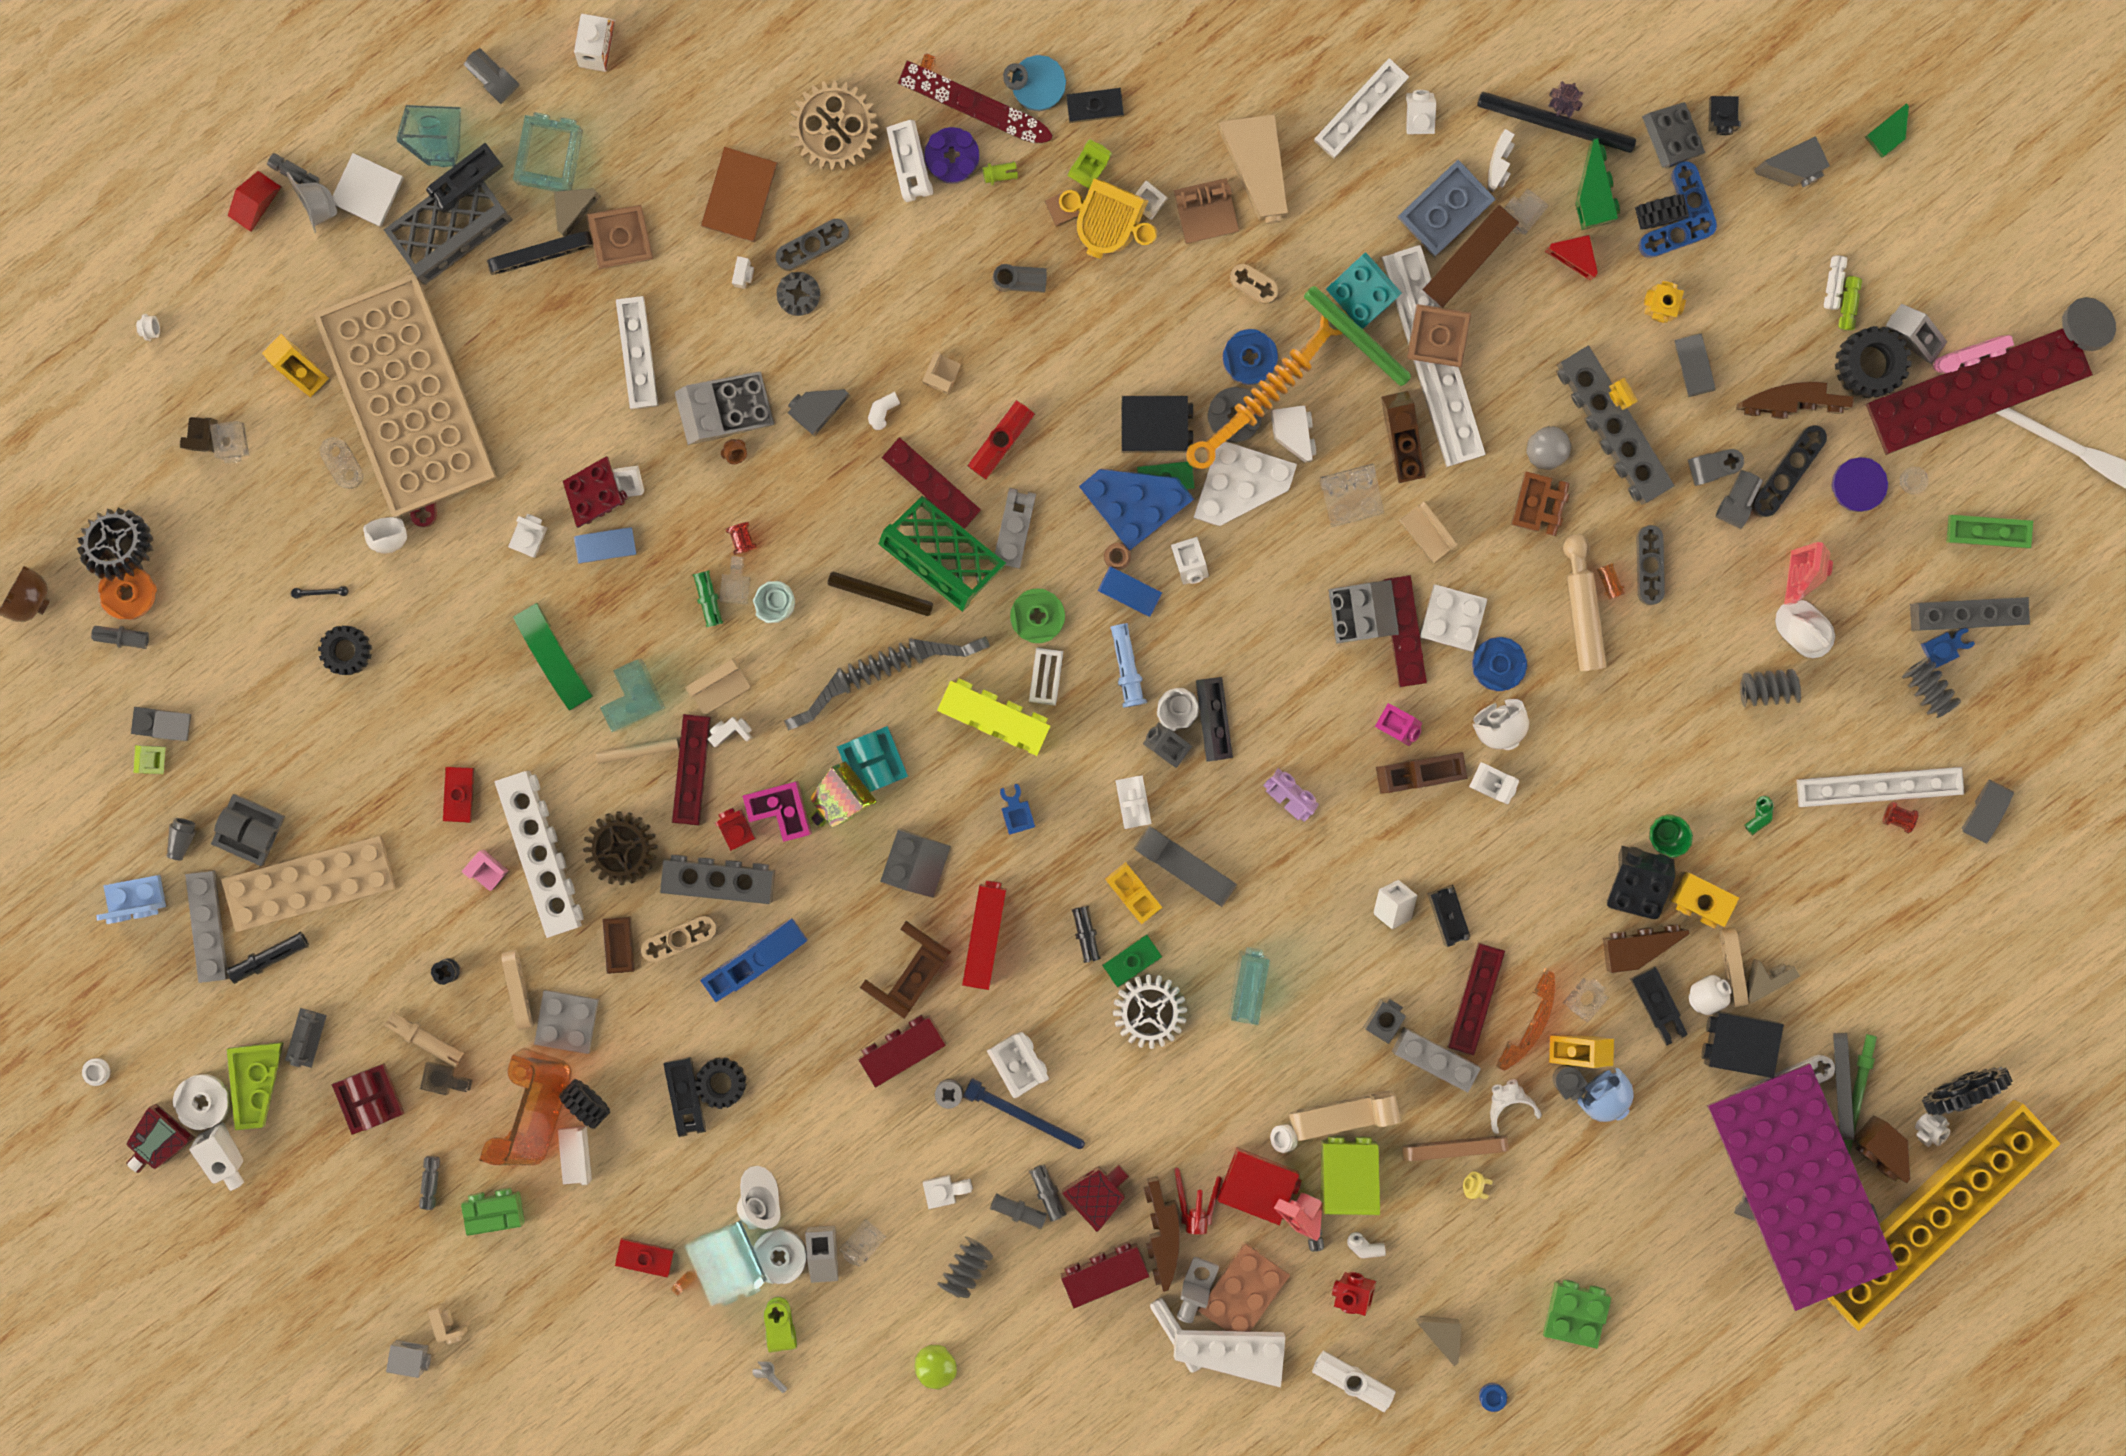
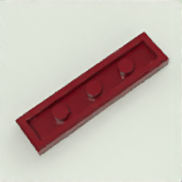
[672,714,711,826]
[1447,943,1505,1055]

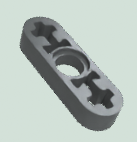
[776,219,849,271]
[1636,525,1665,605]

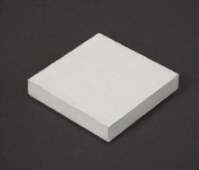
[332,153,404,227]

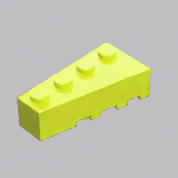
[937,678,1051,756]

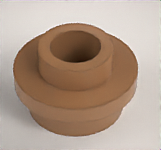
[1104,543,1131,570]

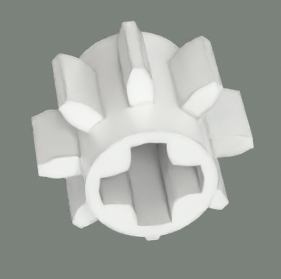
[1915,1113,1950,1147]

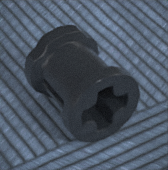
[431,958,460,985]

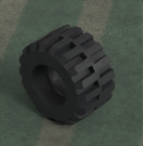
[1835,326,1912,398]

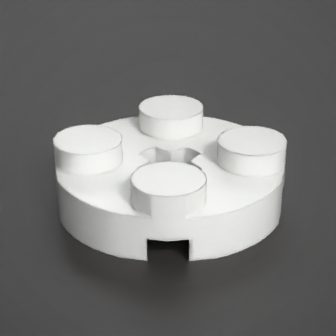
[173,1074,230,1130]
[752,1228,807,1284]

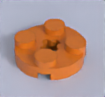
[98,568,157,620]

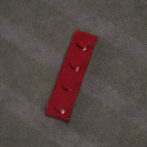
[881,437,982,529]
[1383,575,1427,687]

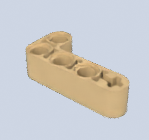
[1289,1090,1401,1141]

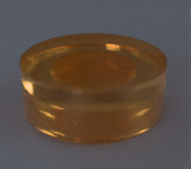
[671,1271,698,1297]

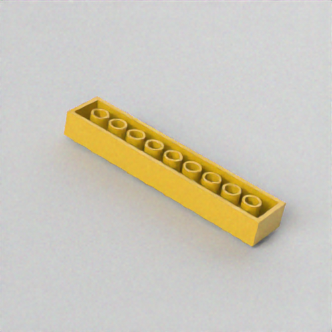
[1827,1100,2060,1331]

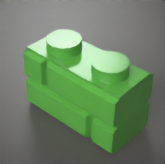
[461,1188,525,1236]

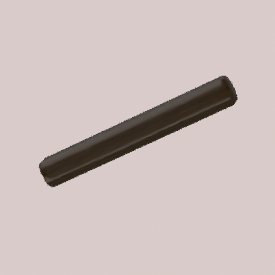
[827,571,933,616]

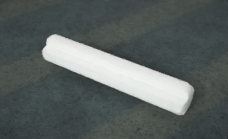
[1150,1298,1201,1373]

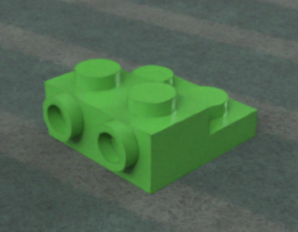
[1543,1279,1611,1349]

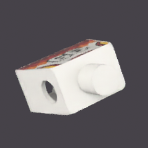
[574,14,615,72]

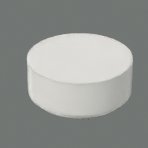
[1270,1124,1298,1153]

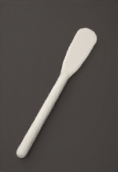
[1996,408,2126,489]

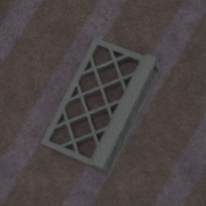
[384,182,513,285]

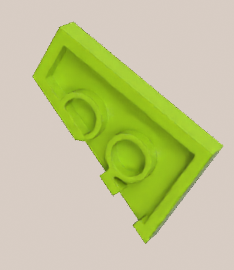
[227,1042,284,1130]

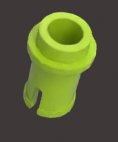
[982,161,1018,185]

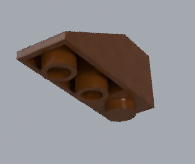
[1381,391,1426,483]
[1603,924,1690,973]

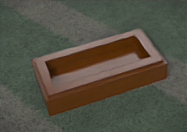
[602,917,635,974]

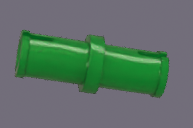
[692,570,723,628]

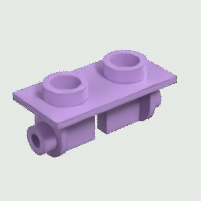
[1263,768,1319,822]

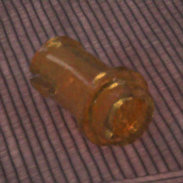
[1597,563,1625,600]

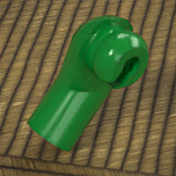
[1744,796,1774,836]

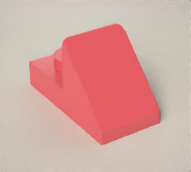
[1274,1193,1323,1241]

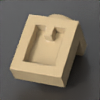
[428,1303,468,1345]

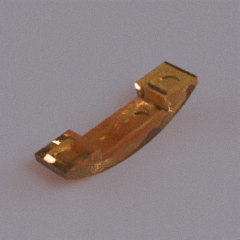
[1496,968,1555,1071]

